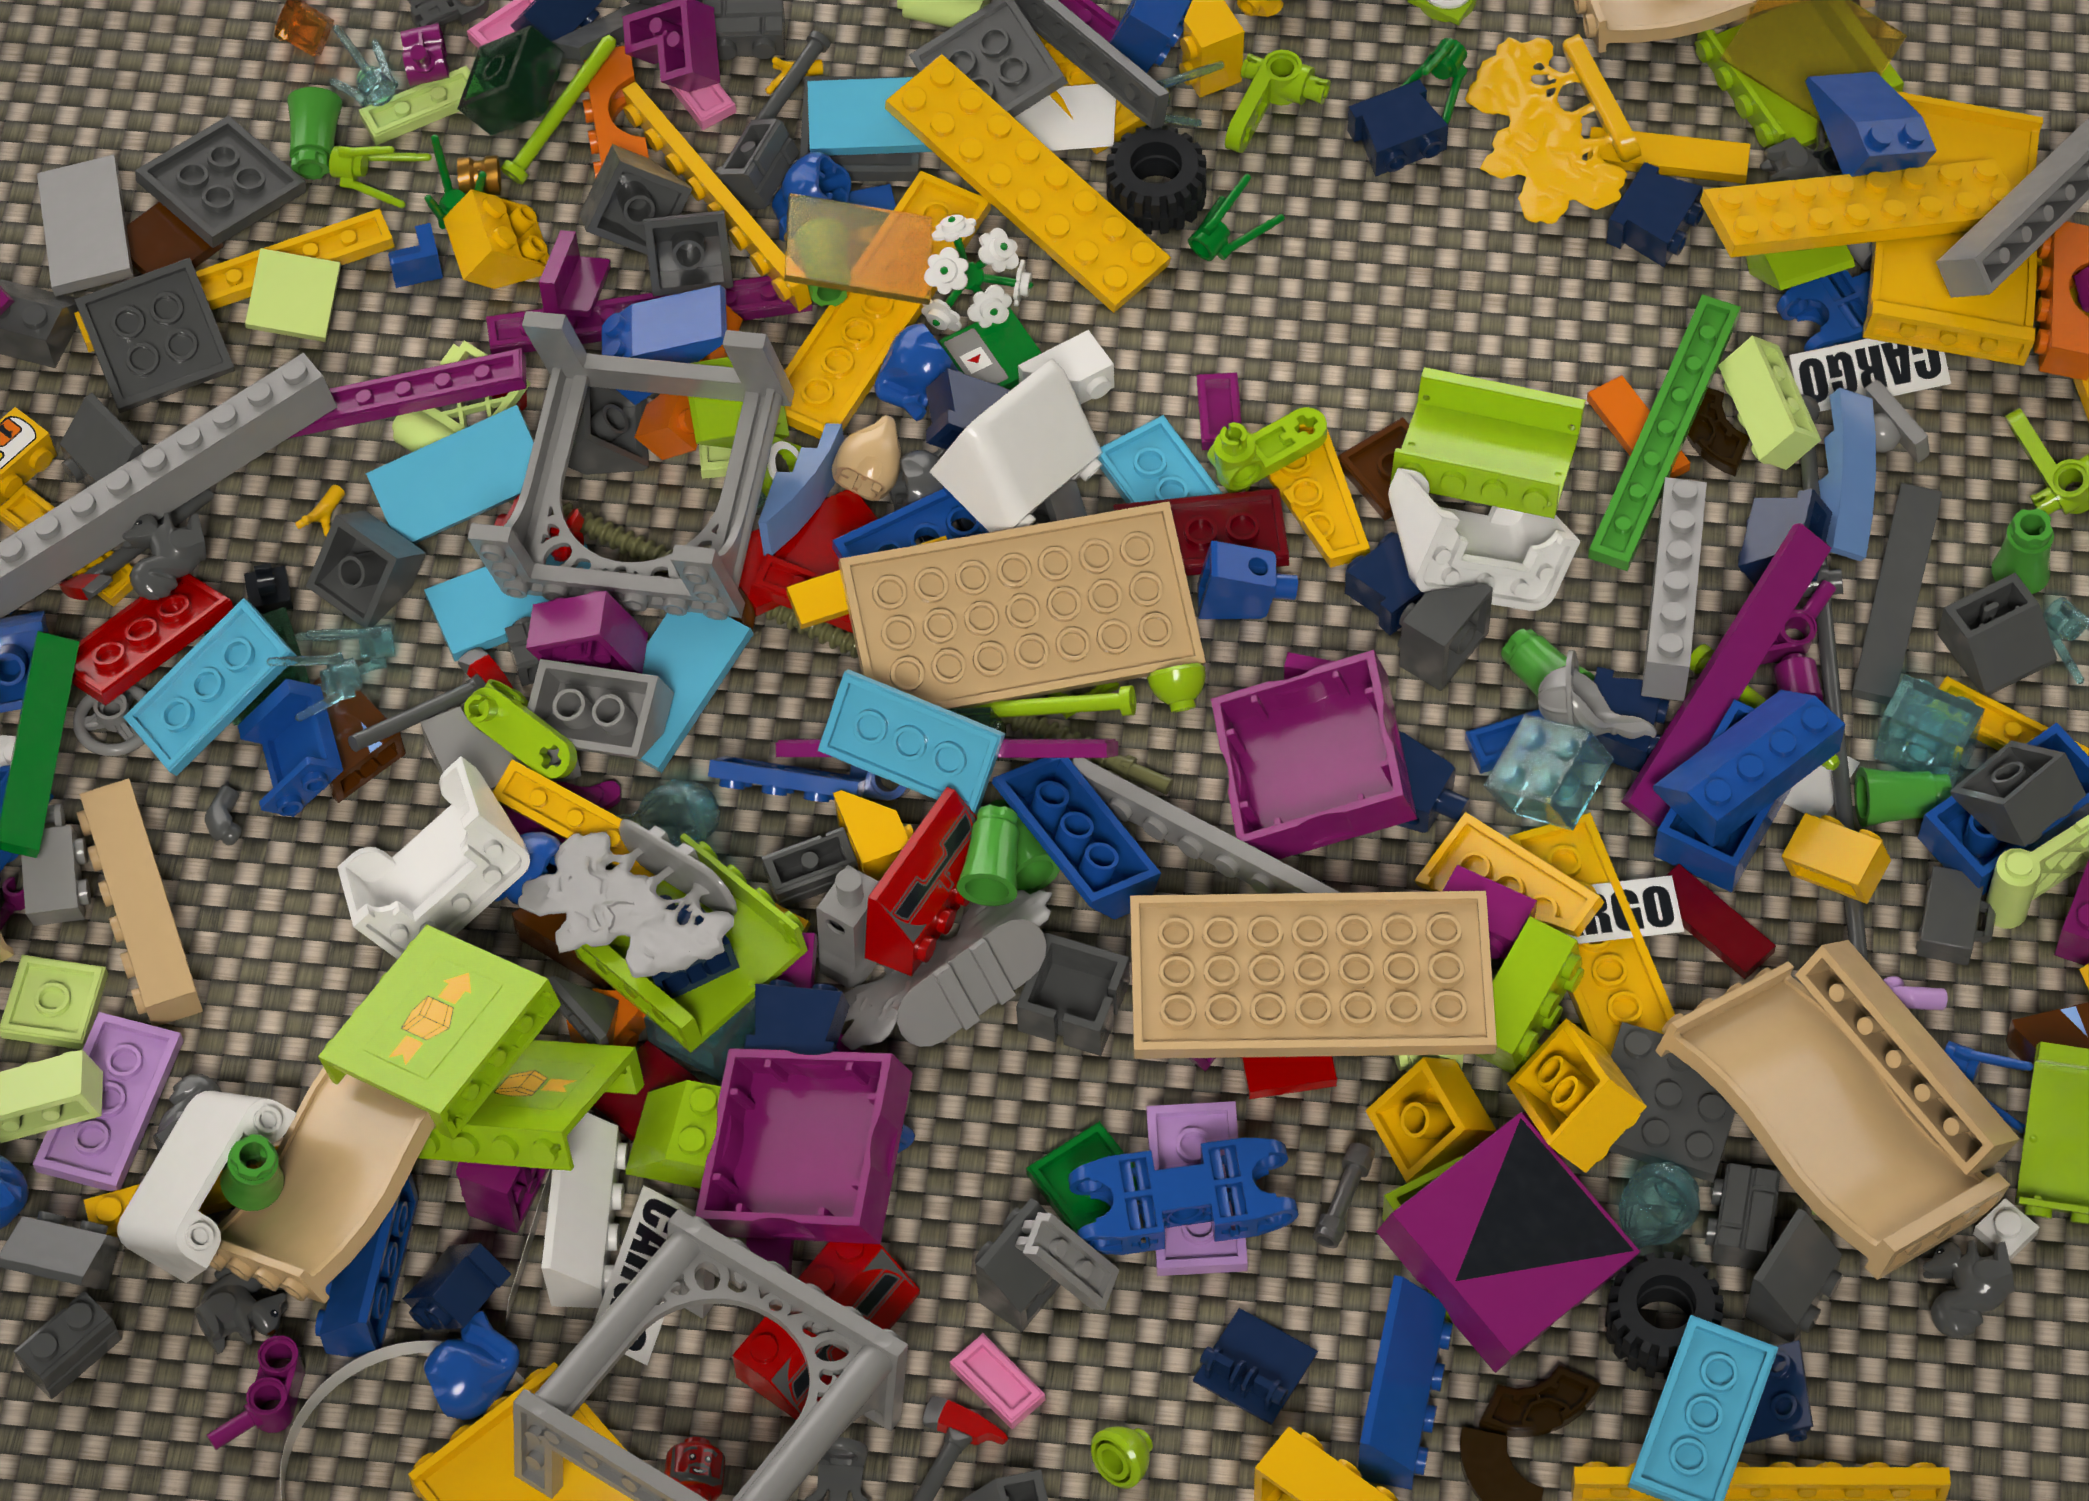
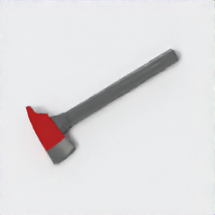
[58,488,214,600]
[348,647,514,752]
[912,1396,1008,1501]

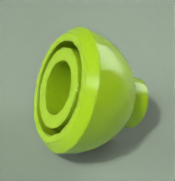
[1147,663,1206,713]
[1091,1426,1153,1489]

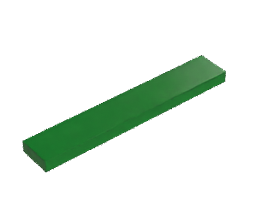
[0,631,79,858]

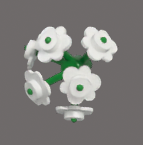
[921,215,1034,332]

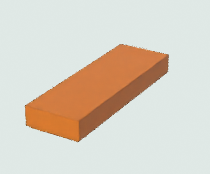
[1587,375,1691,478]

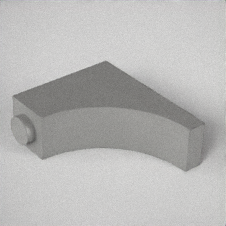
[420,706,581,805]

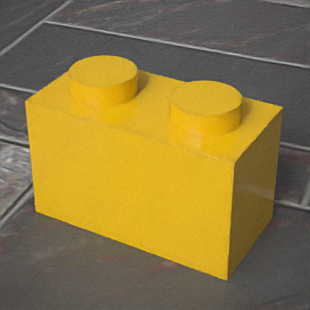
[1781,813,1891,904]

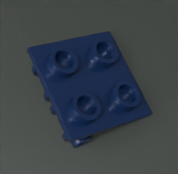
[1193,1308,1318,1425]
[1744,1340,1813,1444]

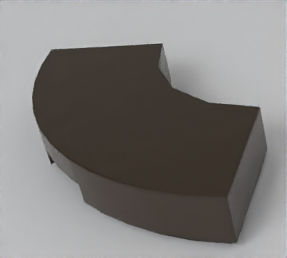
[1687,388,1750,477]
[1479,1365,1601,1437]
[1460,1427,1544,1501]

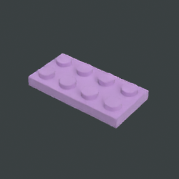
[33,1012,184,1192]
[1146,1101,1248,1276]

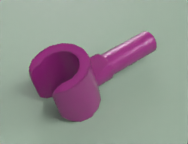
[0,877,25,931]

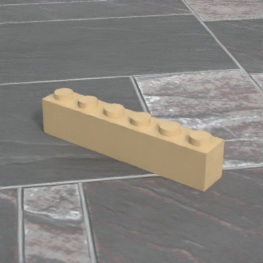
[76,778,203,1027]
[1795,940,2020,1175]

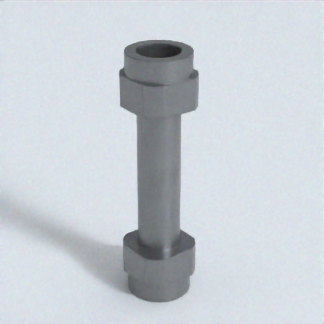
[1313,1143,1375,1248]

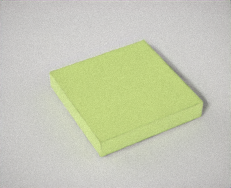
[245,248,341,342]
[0,955,108,1050]

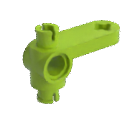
[1225,50,1331,153]
[1207,407,1327,493]
[2005,408,2089,515]
[464,679,577,779]

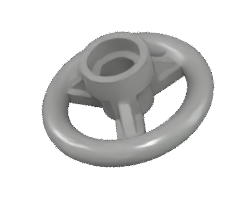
[73,685,147,756]

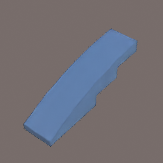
[1818,387,1876,562]
[758,423,844,556]

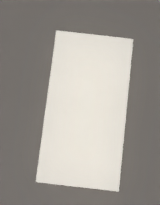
[1014,84,1116,151]

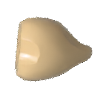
[831,415,901,501]

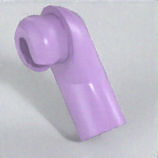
[1883,976,1948,1010]

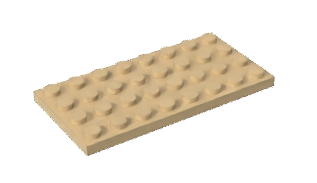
[838,501,1206,711]
[1130,891,1497,1059]

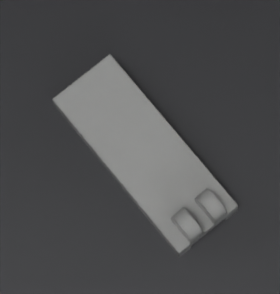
[1015,1212,1119,1310]

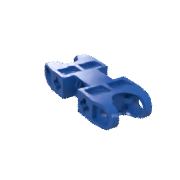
[1776,269,1871,352]
[1068,1138,1298,1255]

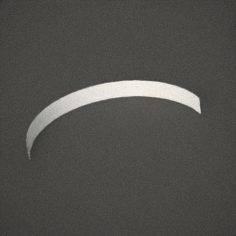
[280,1340,525,1501]

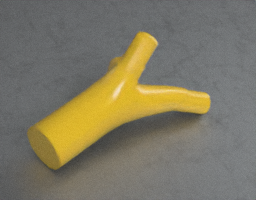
[765,57,823,95]
[295,485,345,537]

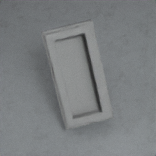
[1865,380,1930,463]

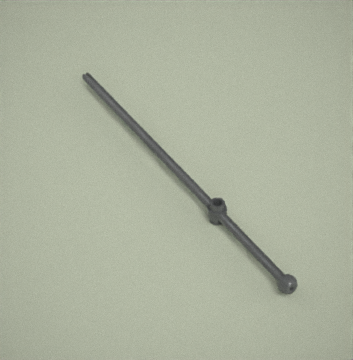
[1800,395,1868,962]

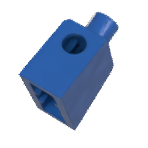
[1197,541,1298,619]

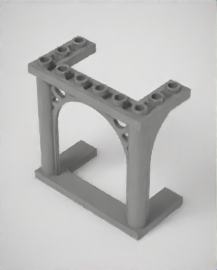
[467,311,794,620]
[513,1208,908,1501]

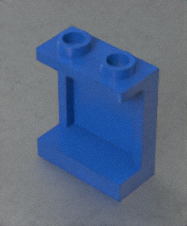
[238,679,343,817]

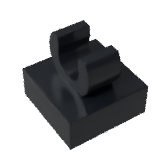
[244,563,293,615]

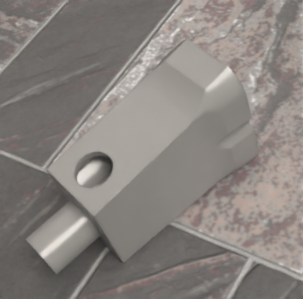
[816,865,879,988]

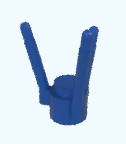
[1944,1041,2033,1133]

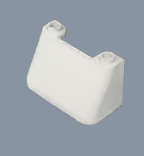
[930,359,1103,532]
[1388,468,1580,611]
[337,756,530,959]
[117,1091,297,1283]

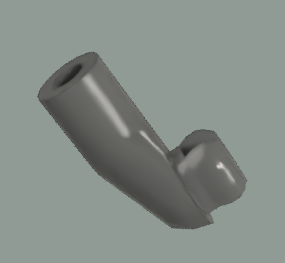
[205,785,242,846]

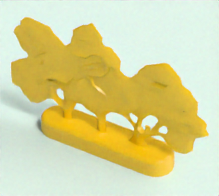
[1465,34,1642,224]

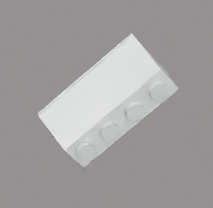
[541,1112,629,1308]

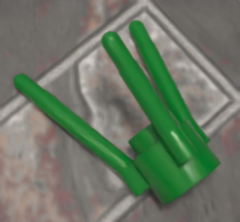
[1400,38,1468,124]
[424,134,487,229]
[1188,174,1285,261]

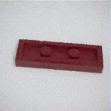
[1666,864,1776,980]

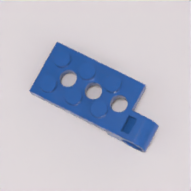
[832,486,990,559]
[708,756,911,802]

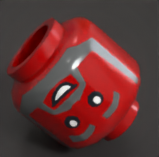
[664,1437,725,1501]

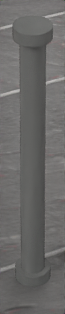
[713,31,831,176]

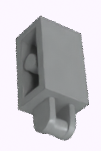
[21,804,91,926]

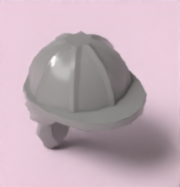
[1538,650,1657,739]

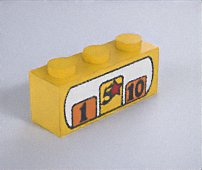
[0,407,57,506]

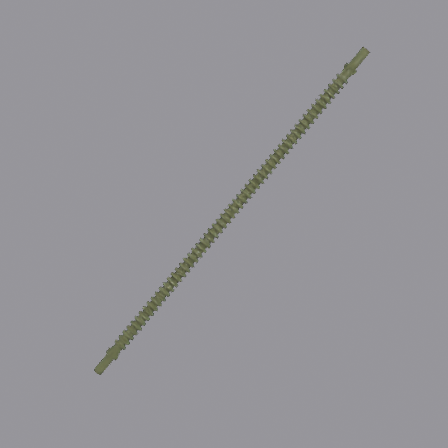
[508,499,1173,795]

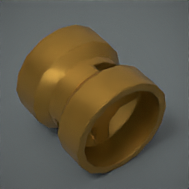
[457,155,502,195]

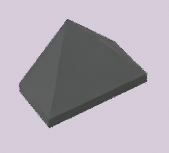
[548,976,619,1045]

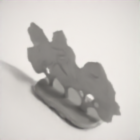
[518,819,738,978]
[840,890,1053,1051]

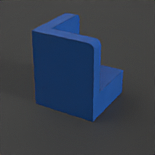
[388,223,443,288]

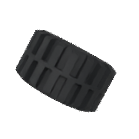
[1106,126,1206,234]
[1605,1252,1724,1379]

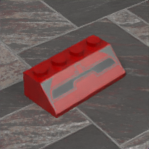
[865,787,977,977]
[732,1242,920,1420]

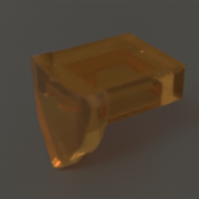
[274,0,335,57]

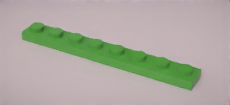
[1588,294,1741,572]

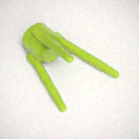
[329,146,432,208]

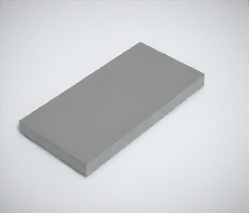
[37,155,134,296]

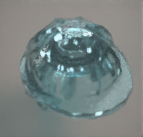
[616,779,720,847]
[1619,1162,1700,1269]

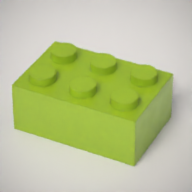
[1474,916,1584,1075]

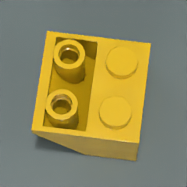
[443,189,549,289]

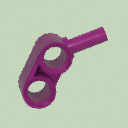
[400,23,449,86]
[1760,580,1836,665]
[206,1335,305,1450]

